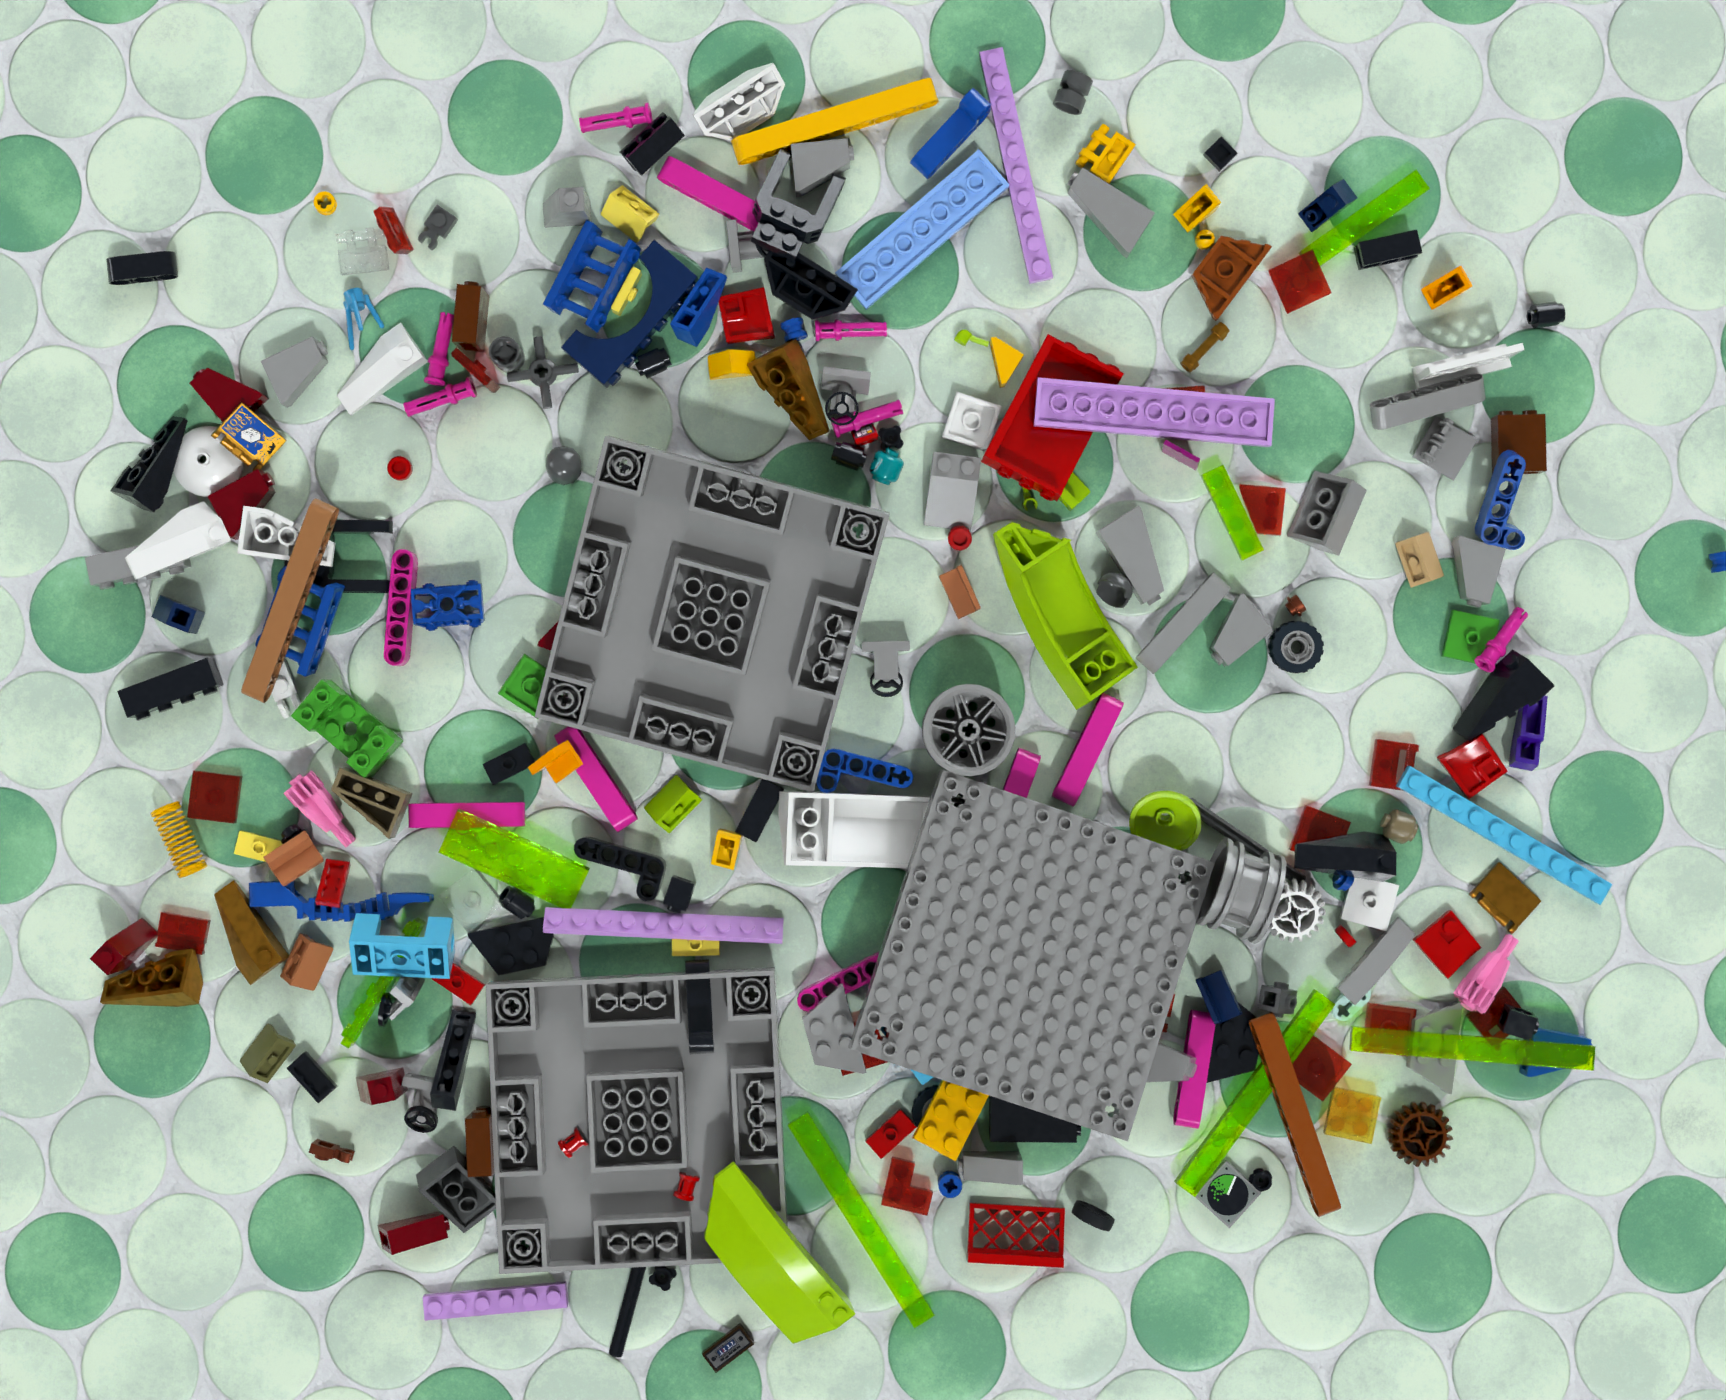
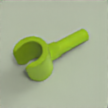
[954,330,989,347]
[1022,487,1038,511]

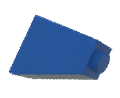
[1519,1028,1593,1077]

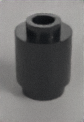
[1526,302,1565,328]
[635,348,672,379]
[831,441,868,471]
[498,886,535,919]

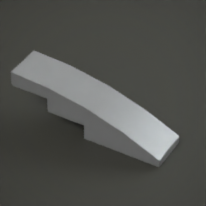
[1336,917,1416,1005]

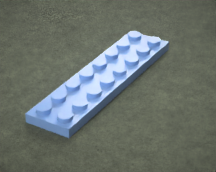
[835,149,1010,310]

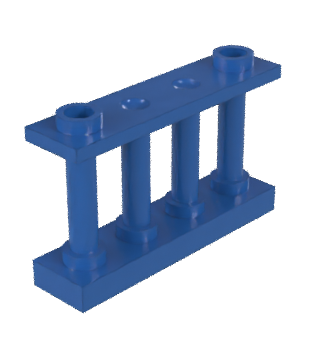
[543,220,641,333]
[255,566,345,677]

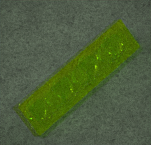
[1201,465,1264,561]

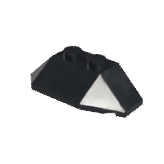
[764,250,858,320]

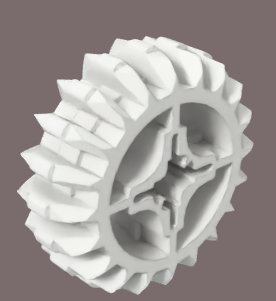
[1268,878,1326,943]

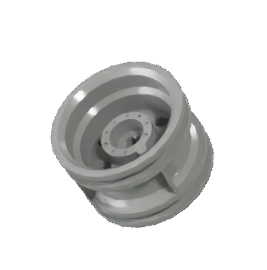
[922,684,1016,776]
[1196,837,1286,944]

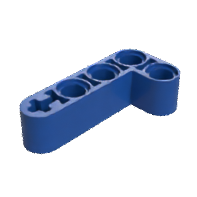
[910,88,991,179]
[1475,450,1526,550]
[816,749,913,793]

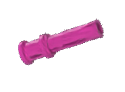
[579,103,653,133]
[424,312,454,386]
[815,319,887,341]
[403,377,477,417]
[831,399,903,438]
[1474,607,1528,672]

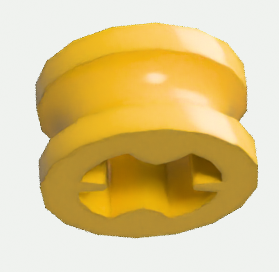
[314,191,337,216]

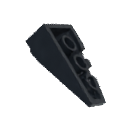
[110,416,188,512]
[1294,831,1397,882]

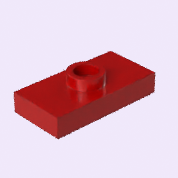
[315,859,351,908]
[432,963,485,1005]
[865,1108,916,1159]

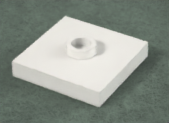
[942,392,1002,452]
[1339,877,1399,931]

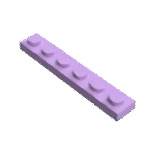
[423,1282,568,1321]

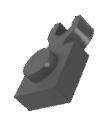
[418,205,458,250]

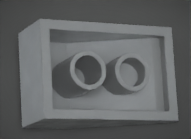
[924,452,981,532]

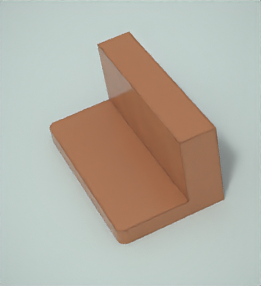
[939,565,981,619]
[263,831,324,886]
[280,933,333,991]

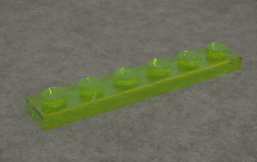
[1299,170,1430,272]
[340,917,427,1048]

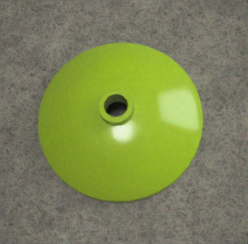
[1129,791,1202,851]

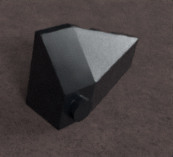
[1453,649,1554,741]

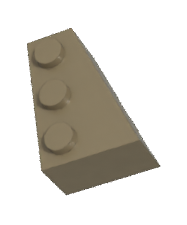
[331,767,413,839]

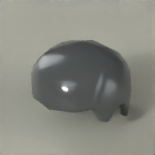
[545,446,581,485]
[1096,572,1133,608]

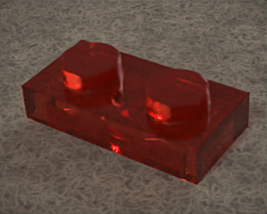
[373,206,414,254]

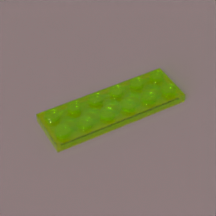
[438,809,590,908]

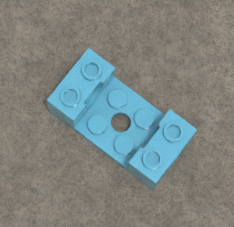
[349,913,455,979]

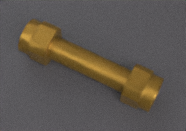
[1180,322,1230,373]

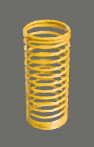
[150,801,208,878]

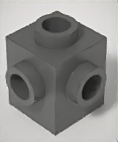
[1258,982,1297,1018]

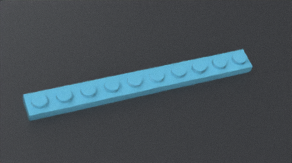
[1396,766,1612,905]

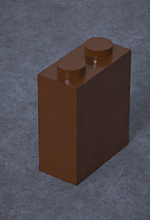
[452,281,489,352]
[1491,410,1547,475]
[465,1106,494,1177]

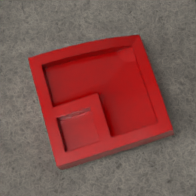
[719,287,775,345]
[1437,734,1508,799]
[1412,910,1481,979]

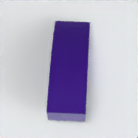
[1509,696,1548,771]

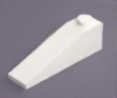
[337,323,428,416]
[125,501,231,580]
[237,506,335,567]

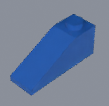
[670,268,727,347]

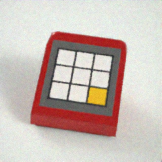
[851,424,878,447]

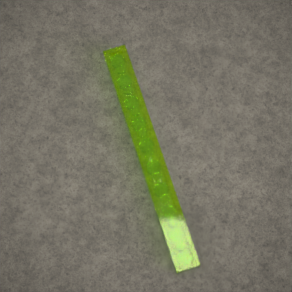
[1174,989,1335,1197]
[1349,1026,1595,1071]
[788,1111,935,1328]

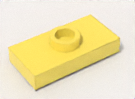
[611,267,642,316]
[234,830,283,862]
[672,939,720,956]

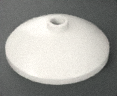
[174,426,244,497]

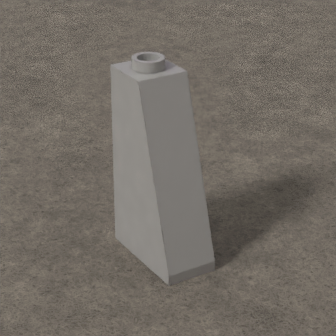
[1067,167,1155,258]
[1096,506,1164,605]

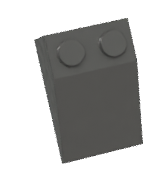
[416,1146,496,1233]

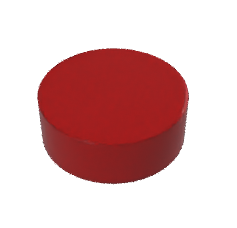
[387,456,413,481]
[948,526,972,551]
[1334,924,1357,948]

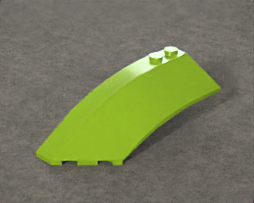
[993,522,1138,710]
[704,1161,855,1344]

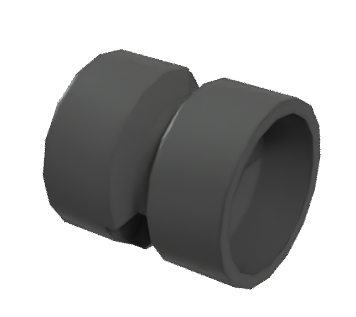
[1053,70,1093,115]
[489,336,525,373]

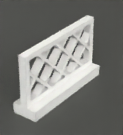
[1412,343,1524,389]

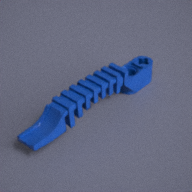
[249,881,434,922]

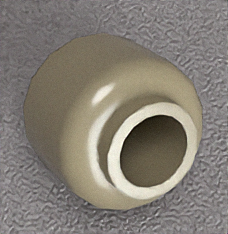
[1380,809,1418,844]

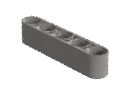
[1370,374,1486,430]
[1136,572,1231,674]

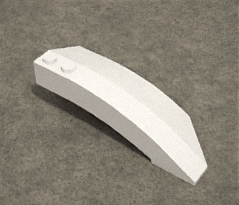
[778,791,962,868]

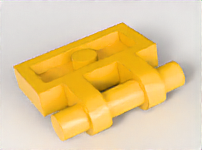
[1075,124,1136,184]

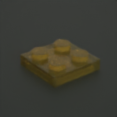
[1323,1086,1381,1144]

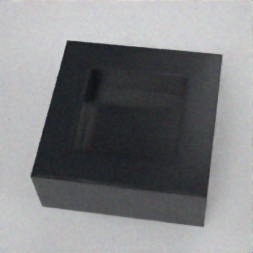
[1203,136,1238,172]

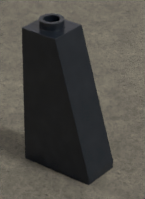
[989,1096,1081,1143]

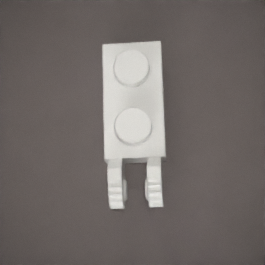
[272,659,301,719]

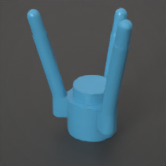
[343,288,384,350]

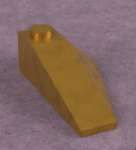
[747,339,829,440]
[214,880,289,985]
[100,949,203,1007]

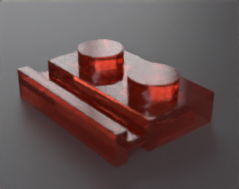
[155,912,211,955]

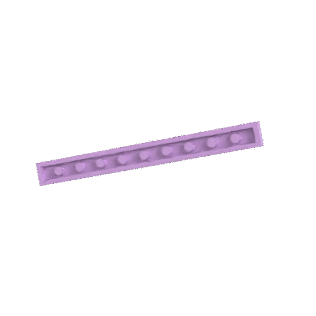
[979,47,1053,284]
[543,907,784,944]

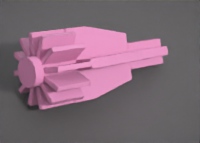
[283,770,356,848]
[1453,934,1519,1014]

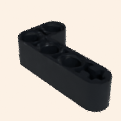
[574,837,666,901]
[685,959,714,1054]

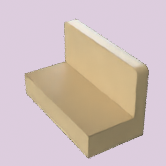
[1395,532,1444,588]

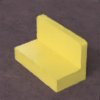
[601,185,659,243]

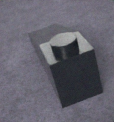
[430,1009,476,1111]

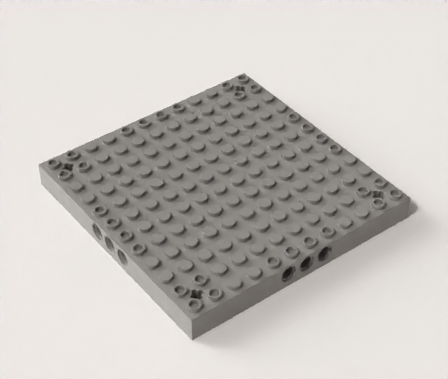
[534,436,890,792]
[848,770,1215,1141]
[486,967,788,1274]

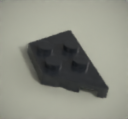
[467,917,554,976]
[1207,1002,1259,1083]

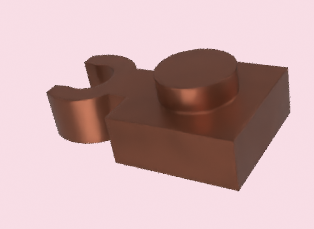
[309,1139,355,1163]

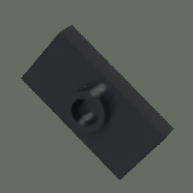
[483,743,535,785]
[287,1051,338,1103]

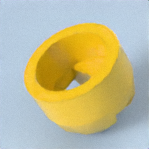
[1195,229,1215,250]

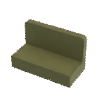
[240,1024,296,1083]

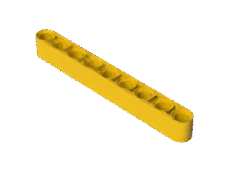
[731,78,939,165]

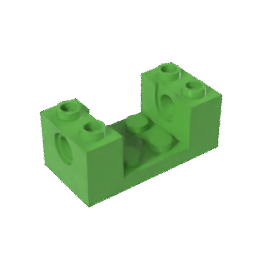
[291,679,403,778]

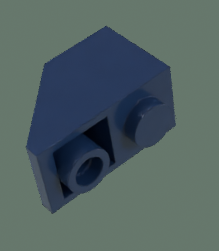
[1298,179,1357,232]
[151,595,205,634]

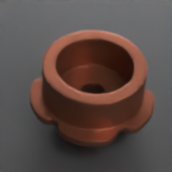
[1285,595,1306,617]

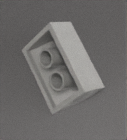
[1287,471,1367,556]

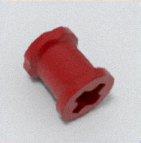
[558,1128,589,1158]
[673,1172,700,1201]

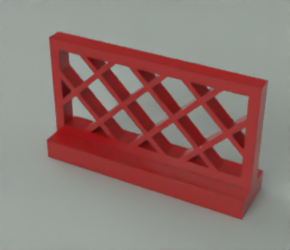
[967,1203,1065,1268]

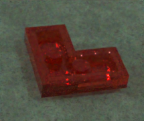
[881,1156,933,1216]

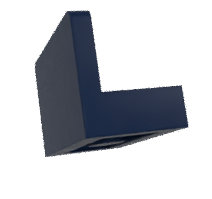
[1195,970,1242,1024]

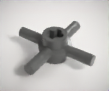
[507,336,579,409]

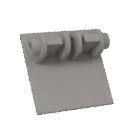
[1413,416,1478,481]

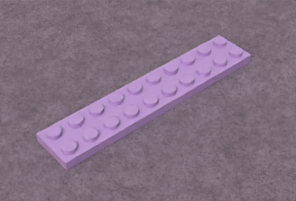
[1033,377,1275,447]

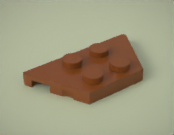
[1191,236,1272,321]

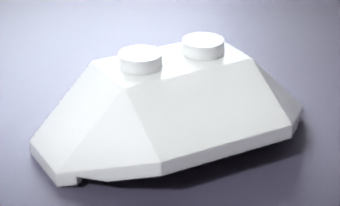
[692,63,785,140]

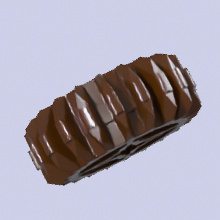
[1387,1101,1453,1167]

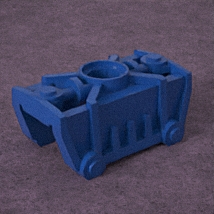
[411,580,485,631]

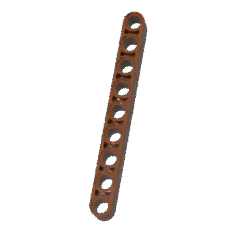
[1249,1012,1341,1217]

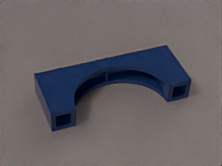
[561,240,699,388]

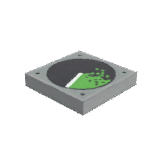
[1193,1160,1261,1228]

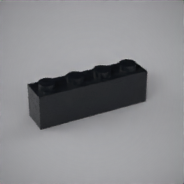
[117,658,224,721]

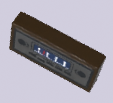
[702,1323,754,1373]

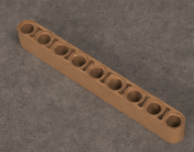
[241,498,339,703]

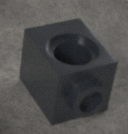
[663,875,696,913]
[1497,1004,1539,1041]

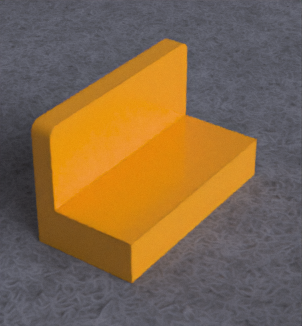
[527,740,583,783]

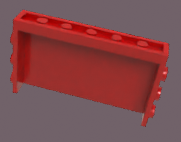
[981,334,1124,501]

